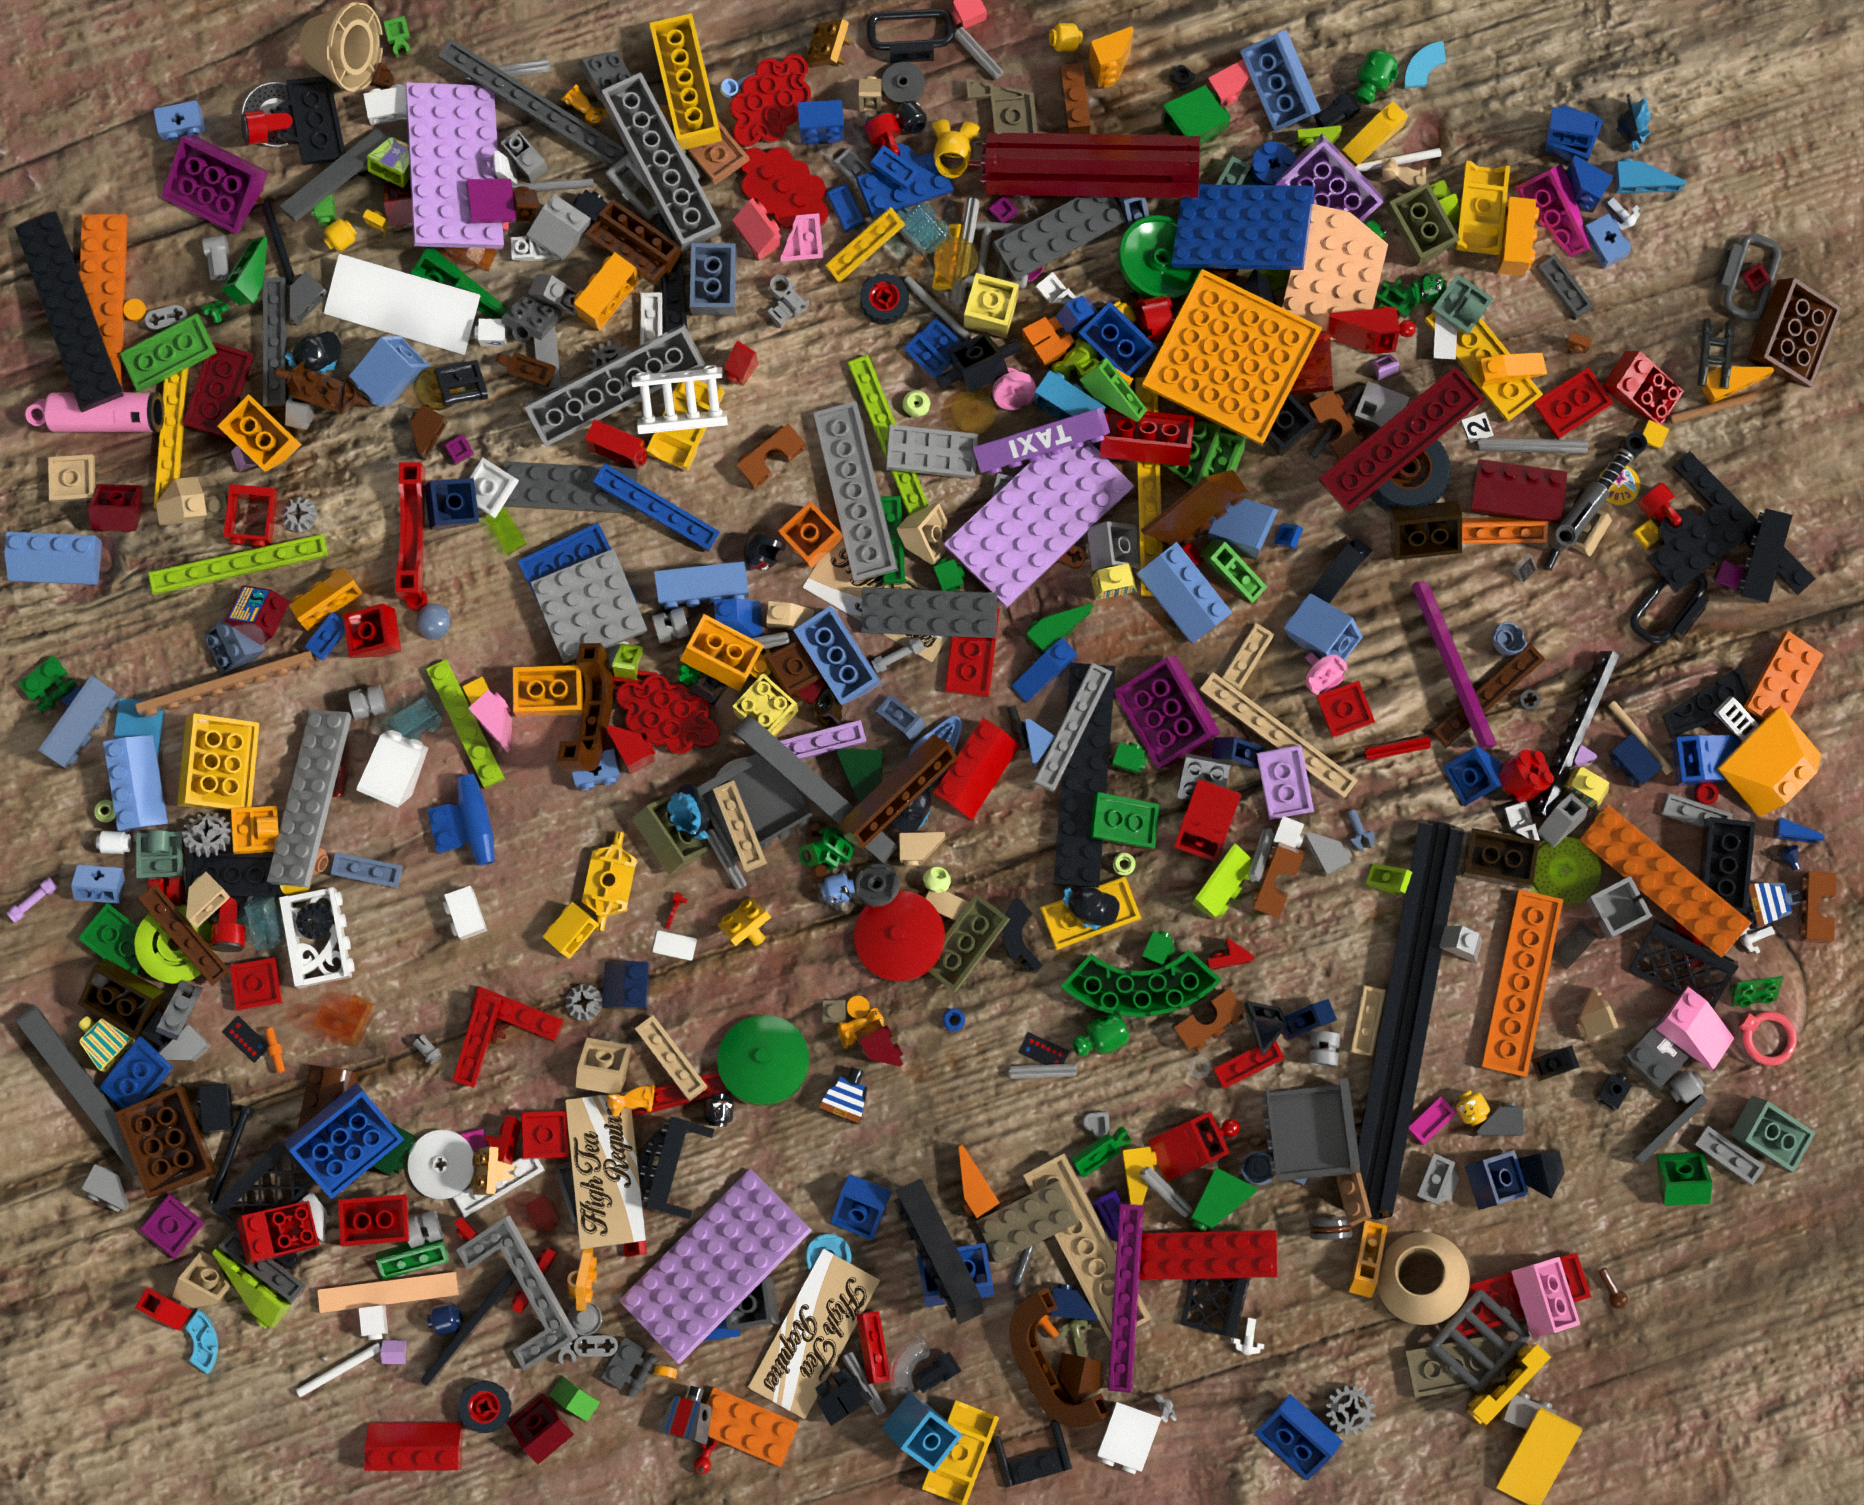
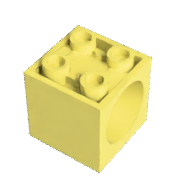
[964,273,1019,338]
[732,674,798,737]

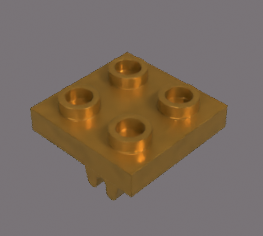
[806,19,851,68]
[471,1147,515,1195]

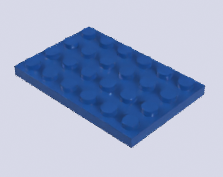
[1171,184,1315,270]

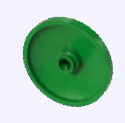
[1118,215,1204,301]
[717,1015,809,1106]

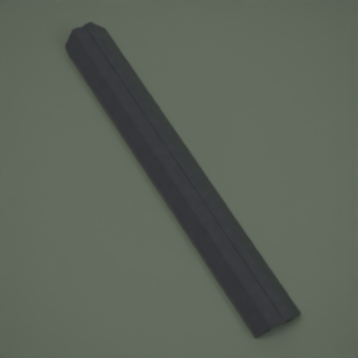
[1358,820,1464,1220]

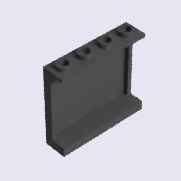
[697,754,812,862]
[1262,1078,1360,1182]

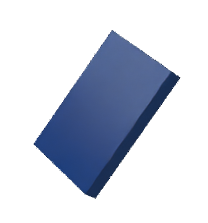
[98,1037,174,1109]

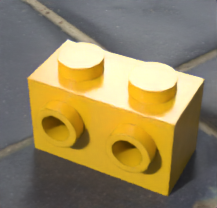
[543,902,599,959]

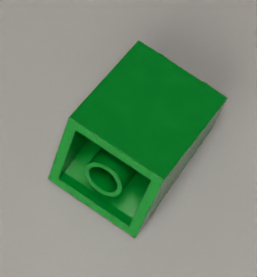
[1161,85,1231,146]
[1189,1167,1258,1232]

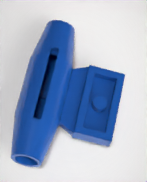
[427,774,495,866]

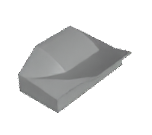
[1416,1153,1460,1205]

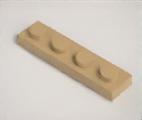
[713,780,767,872]
[635,1015,708,1101]

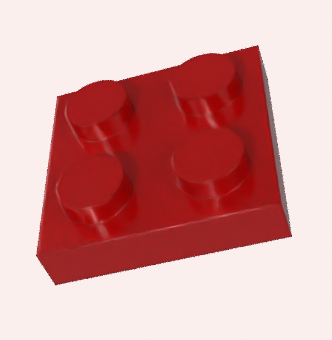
[1316,680,1375,739]
[230,957,283,1011]
[521,1111,569,1160]

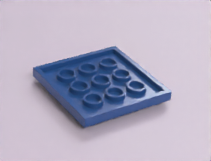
[518,522,637,610]

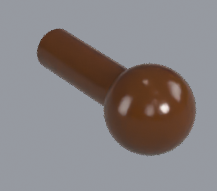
[1598,1267,1628,1309]

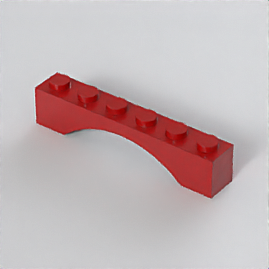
[395,462,426,599]

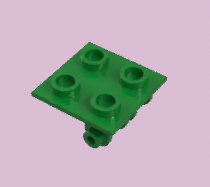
[1729,976,1783,1007]

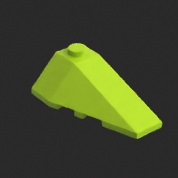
[212,1249,292,1329]

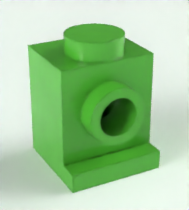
[311,193,337,226]

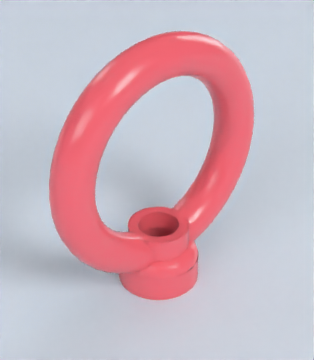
[1738,1011,1797,1066]

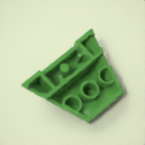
[1163,422,1246,487]

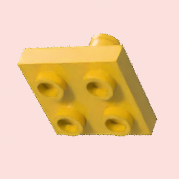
[717,896,771,946]

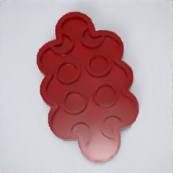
[729,54,811,147]
[741,147,828,229]
[616,675,720,755]

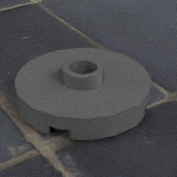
[881,62,925,105]
[855,863,900,907]

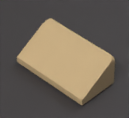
[1571,510,1612,556]

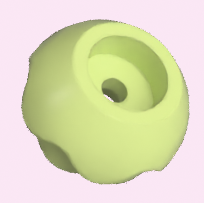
[902,390,930,418]
[923,867,951,893]

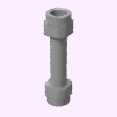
[871,637,925,673]

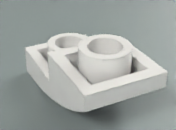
[511,236,559,261]

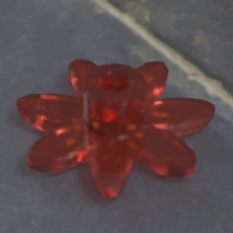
[490,1018,509,1044]

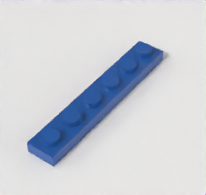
[593,463,720,552]

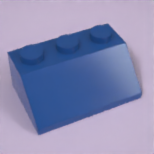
[1078,302,1157,377]
[917,1243,994,1307]
[1255,1394,1343,1481]

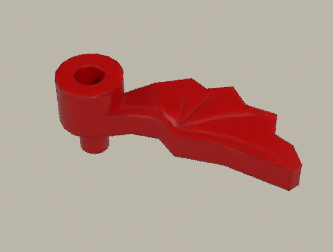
[665,892,688,930]

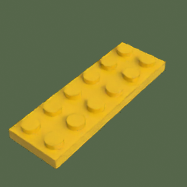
[1424,313,1543,423]

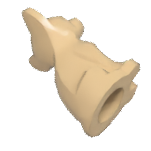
[1379,158,1426,191]

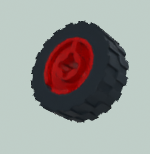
[860,273,909,325]
[458,1381,512,1433]

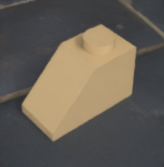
[859,76,882,112]
[766,601,814,631]
[899,832,945,867]
[186,872,230,929]

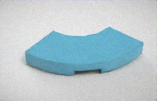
[1404,41,1446,89]
[185,1309,218,1374]

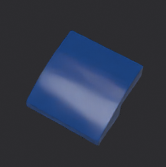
[904,317,962,380]

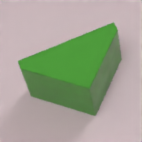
[549,1376,601,1422]

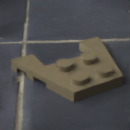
[966,79,1038,159]

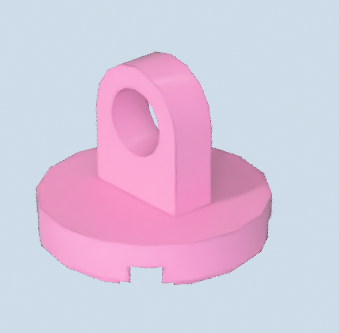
[992,367,1037,410]
[1304,652,1347,695]

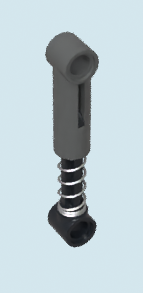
[1549,432,1647,551]

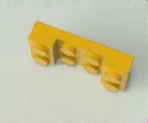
[1455,161,1510,256]
[646,380,725,472]
[1467,1344,1551,1425]
[922,1400,999,1505]

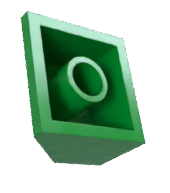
[1657,1152,1713,1206]

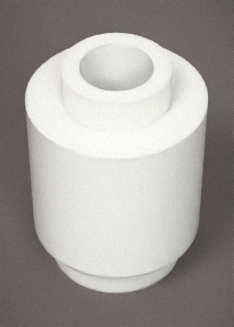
[96,831,131,854]

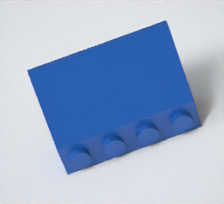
[284,1082,404,1199]

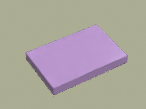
[1256,745,1314,820]

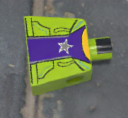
[367,137,410,188]

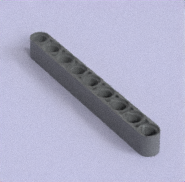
[733,715,898,864]
[14,1004,138,1176]

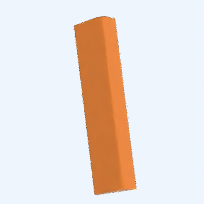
[1462,517,1548,544]

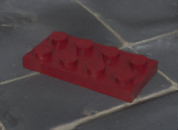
[183,342,254,438]

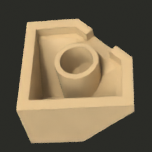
[156,477,207,526]
[897,502,947,565]
[1576,986,1618,1041]
[173,1250,230,1308]

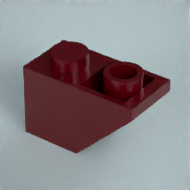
[855,1019,904,1066]

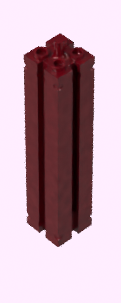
[969,133,1200,198]

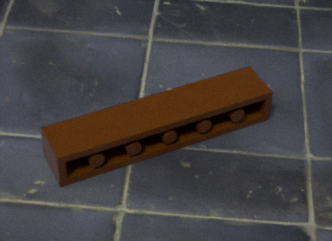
[837,734,958,849]

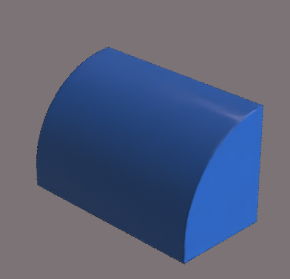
[1546,107,1596,148]

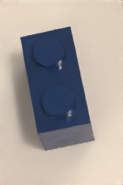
[1608,734,1662,788]

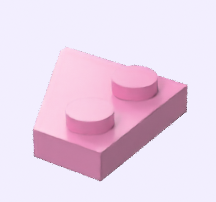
[780,213,823,262]

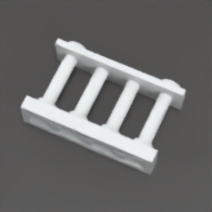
[632,365,728,434]

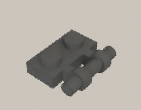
[601,1337,659,1398]

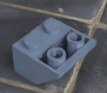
[204,616,266,675]

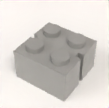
[1586,876,1653,940]

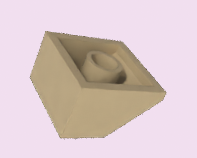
[576,1038,632,1095]

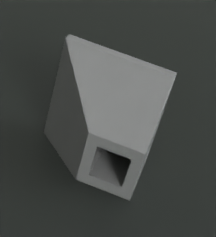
[1353,381,1410,431]

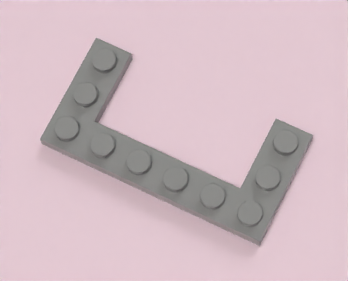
[456,1215,578,1371]

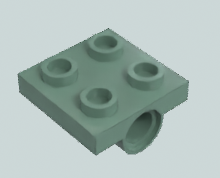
[1431,274,1494,336]
[136,830,184,879]

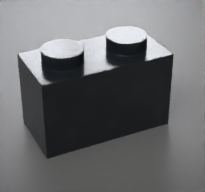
[196,1083,234,1134]

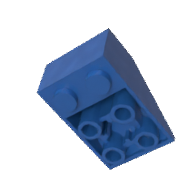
[1671,735,1740,786]

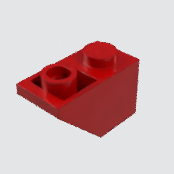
[135,1287,192,1331]

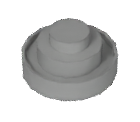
[568,1302,602,1336]

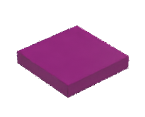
[466,179,516,223]
[139,1194,205,1259]

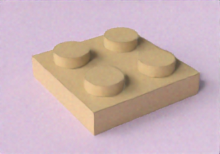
[48,454,95,503]

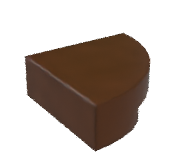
[372,63,394,89]

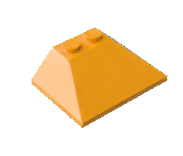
[1717,706,1821,817]

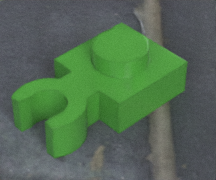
[383,16,411,57]

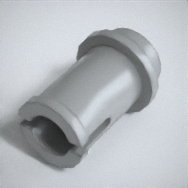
[413,1035,442,1064]

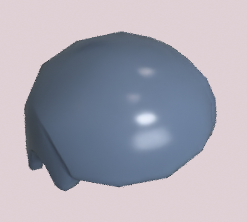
[416,603,451,640]
[1491,622,1527,656]
[1240,1151,1275,1186]

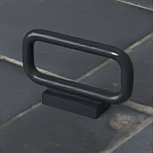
[867,8,954,63]
[1630,573,1709,645]

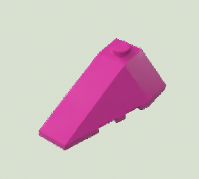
[1515,164,1591,257]

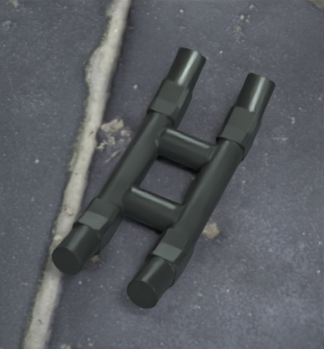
[1697,318,1734,389]

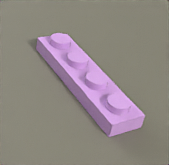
[780,720,867,760]

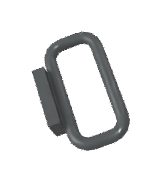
[1714,233,1781,321]

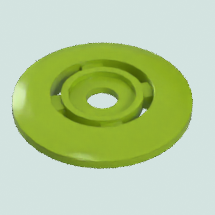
[134,905,215,984]

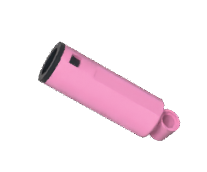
[25,392,165,432]

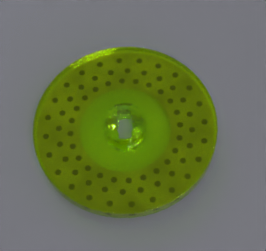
[1534,837,1601,905]

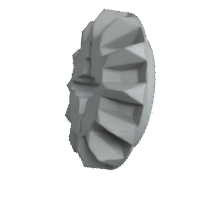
[281,497,317,532]
[566,984,602,1021]

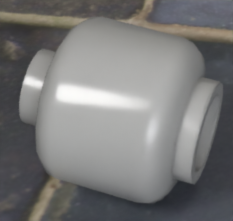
[1669,1070,1705,1104]

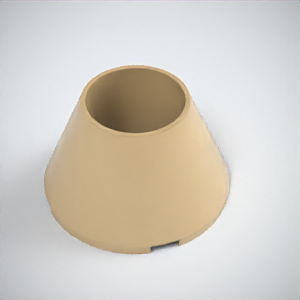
[300,2,383,92]
[1377,1232,1470,1325]

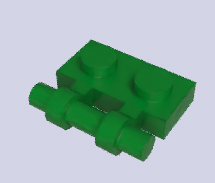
[18,656,77,713]

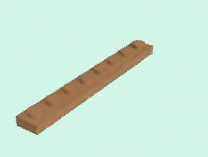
[135,651,315,718]

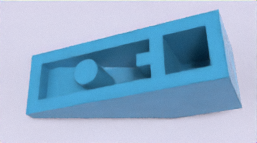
[1614,158,1686,194]

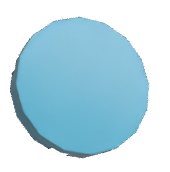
[805,1234,852,1271]

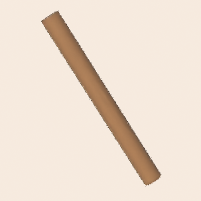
[1669,392,1757,424]

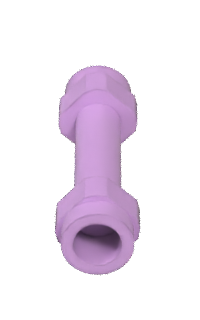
[6,877,58,923]

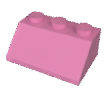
[469,690,512,753]
[1512,1257,1580,1339]

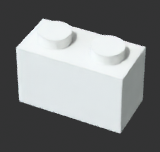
[363,84,407,126]
[443,886,488,940]

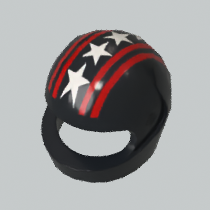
[744,532,786,571]

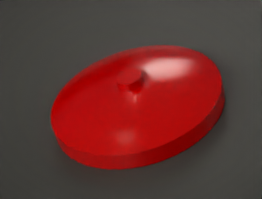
[854,891,945,982]

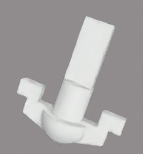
[1607,197,1640,231]
[1740,926,1775,954]
[1232,1318,1264,1355]

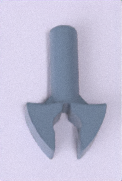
[1347,809,1375,852]

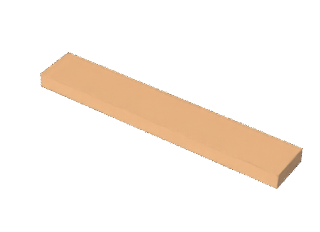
[317,1272,459,1313]

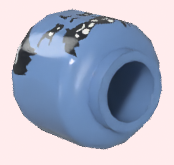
[821,873,855,905]

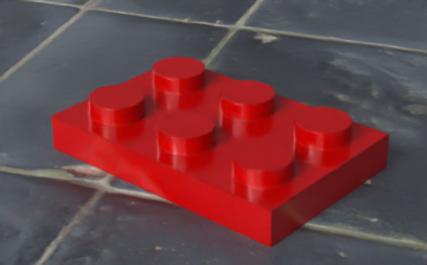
[1532,367,1614,440]

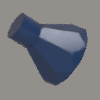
[1777,845,1801,871]

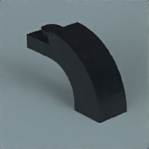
[1309,537,1372,604]
[1002,897,1043,974]

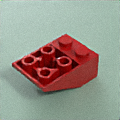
[1602,351,1684,425]
[1174,779,1241,862]
[236,1201,320,1265]

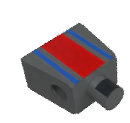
[658,1386,712,1445]

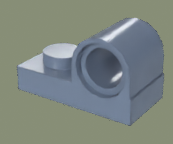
[876,694,926,742]

